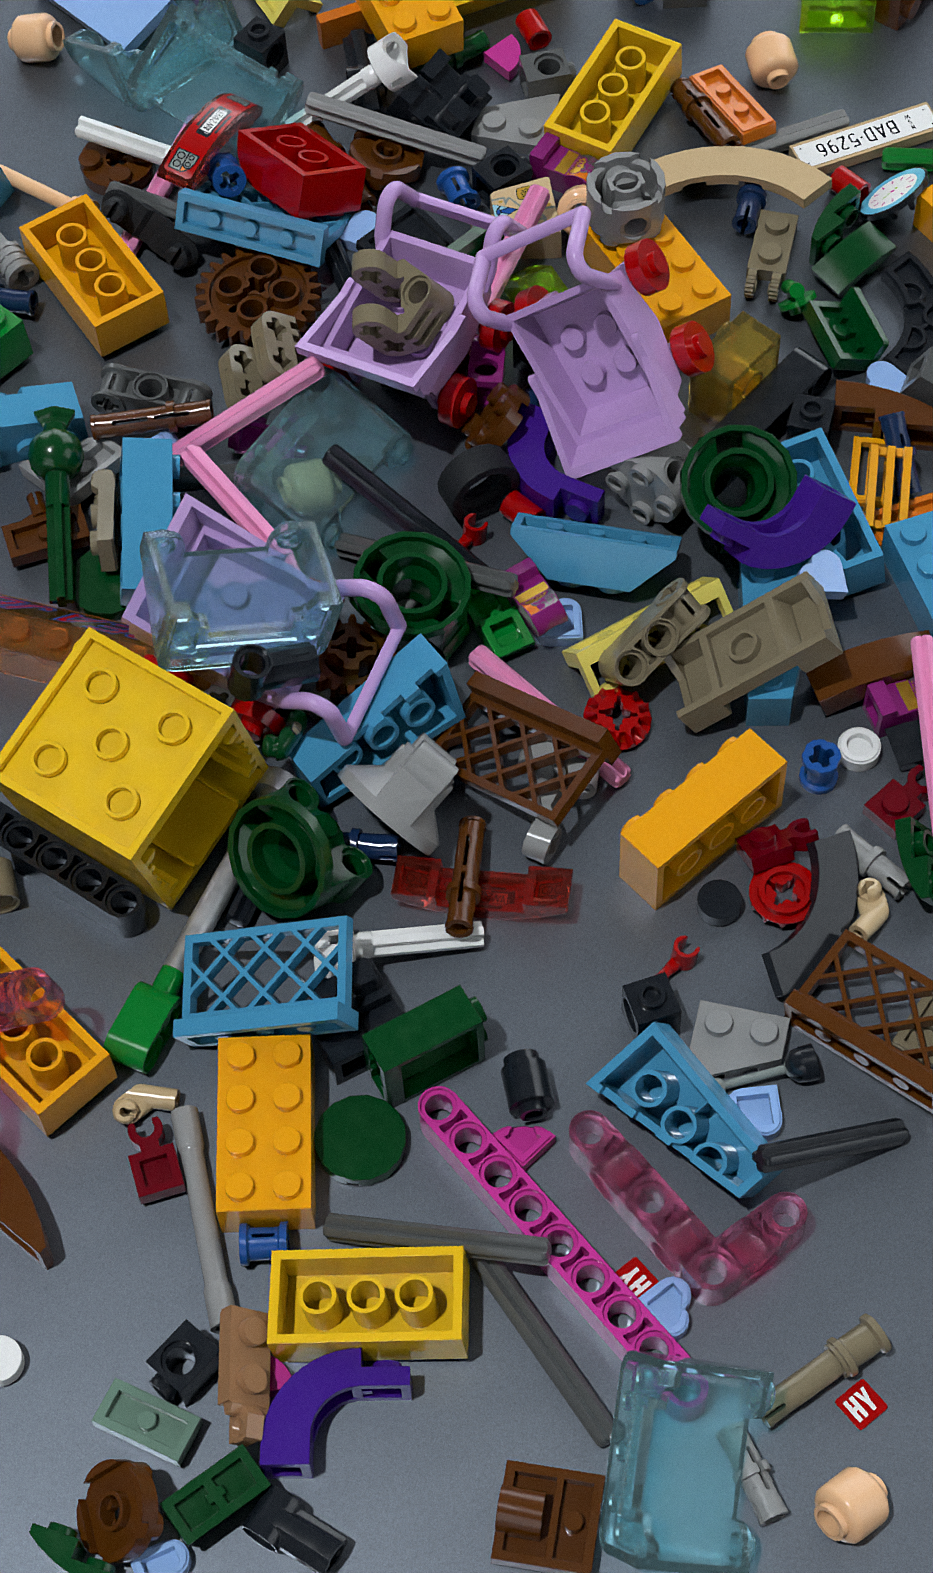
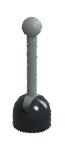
[715,1043,821,1092]

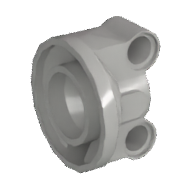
[338,732,459,856]

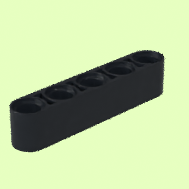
[711,347,833,496]
[0,801,149,938]

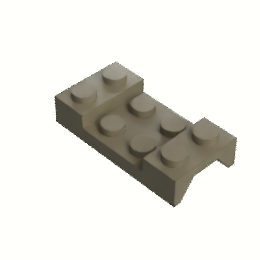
[664,571,843,733]

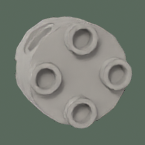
[586,151,666,246]
[605,439,691,524]

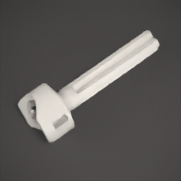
[285,32,418,126]
[75,115,218,190]
[313,921,484,978]

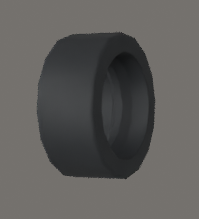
[437,444,520,520]

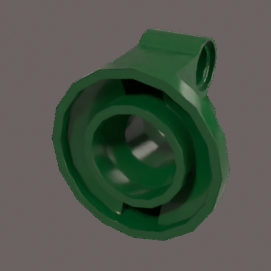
[680,424,797,554]
[348,531,471,662]
[227,778,373,918]

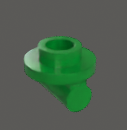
[778,279,817,316]

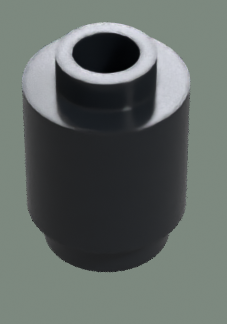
[501,1049,555,1122]

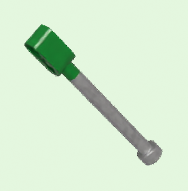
[103,766,296,1074]

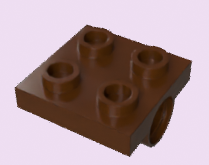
[491,1460,606,1573]

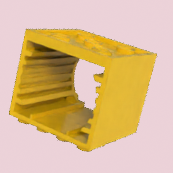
[0,627,269,910]

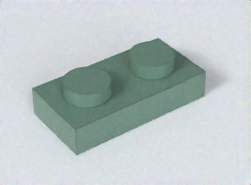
[91,1377,203,1467]

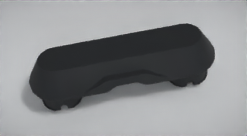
[101,189,198,270]

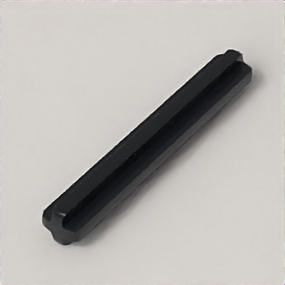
[752,1118,909,1173]

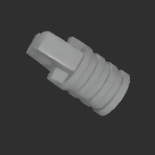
[0,232,40,290]

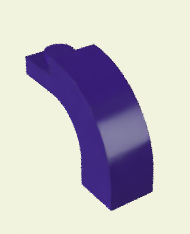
[507,403,605,525]
[699,474,856,569]
[259,1348,413,1479]

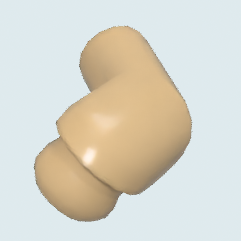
[849,878,889,941]
[112,1084,180,1125]

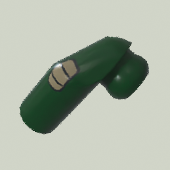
[262,710,308,761]

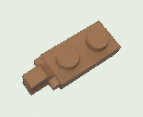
[217,1305,271,1447]

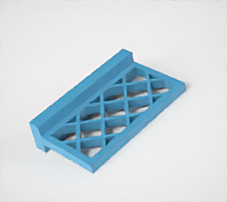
[174,180,353,267]
[173,915,359,1048]

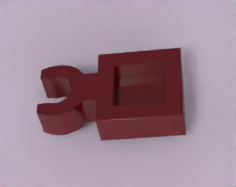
[862,765,928,841]
[735,818,819,874]
[127,1116,187,1205]

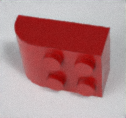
[237,122,367,221]

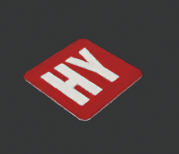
[615,1257,659,1298]
[835,1379,888,1430]

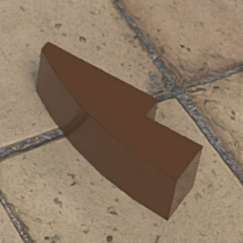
[832,380,933,451]
[806,630,931,716]
[0,1150,54,1270]

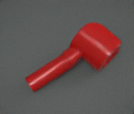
[458,513,488,548]
[656,935,700,978]

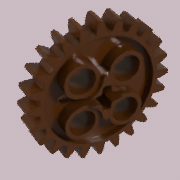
[195,247,322,347]

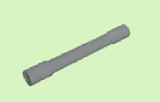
[170,1105,235,1334]

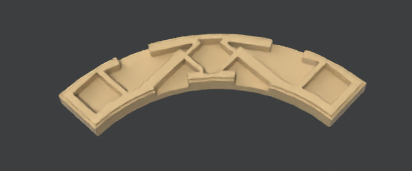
[648,146,832,209]

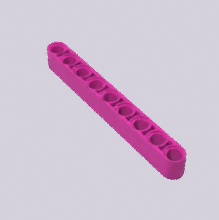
[418,1086,709,1422]

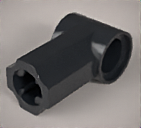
[227,641,321,701]
[241,1484,348,1573]

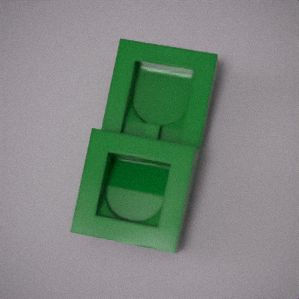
[467,589,535,659]

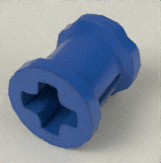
[205,152,247,198]
[436,166,481,210]
[799,739,841,795]
[239,1221,290,1266]

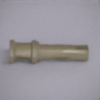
[751,1313,892,1428]

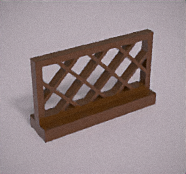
[436,671,622,827]
[784,929,933,1114]

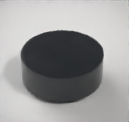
[697,879,742,926]

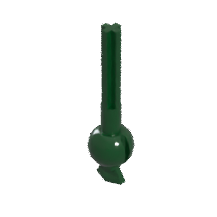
[28,406,84,607]

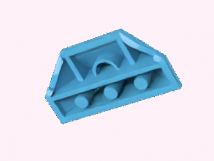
[510,512,682,594]

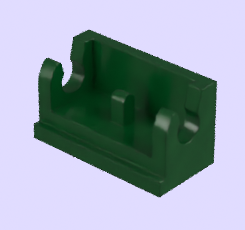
[159,1444,271,1546]

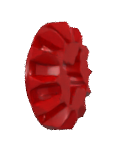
[583,685,652,751]
[748,861,811,928]

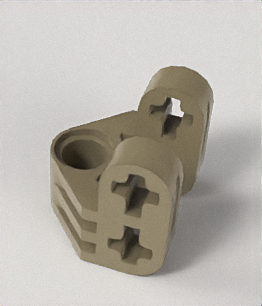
[352,249,454,357]
[218,311,306,408]

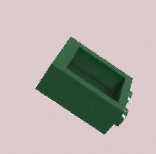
[362,985,488,1108]

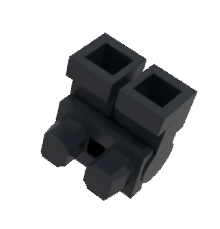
[386,48,493,138]
[306,957,405,1085]

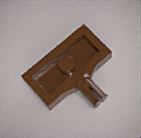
[1,491,90,567]

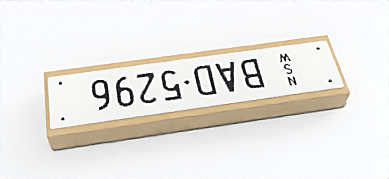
[788,102,933,174]

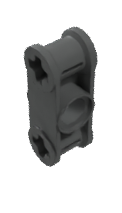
[91,363,213,432]

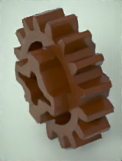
[316,614,397,701]

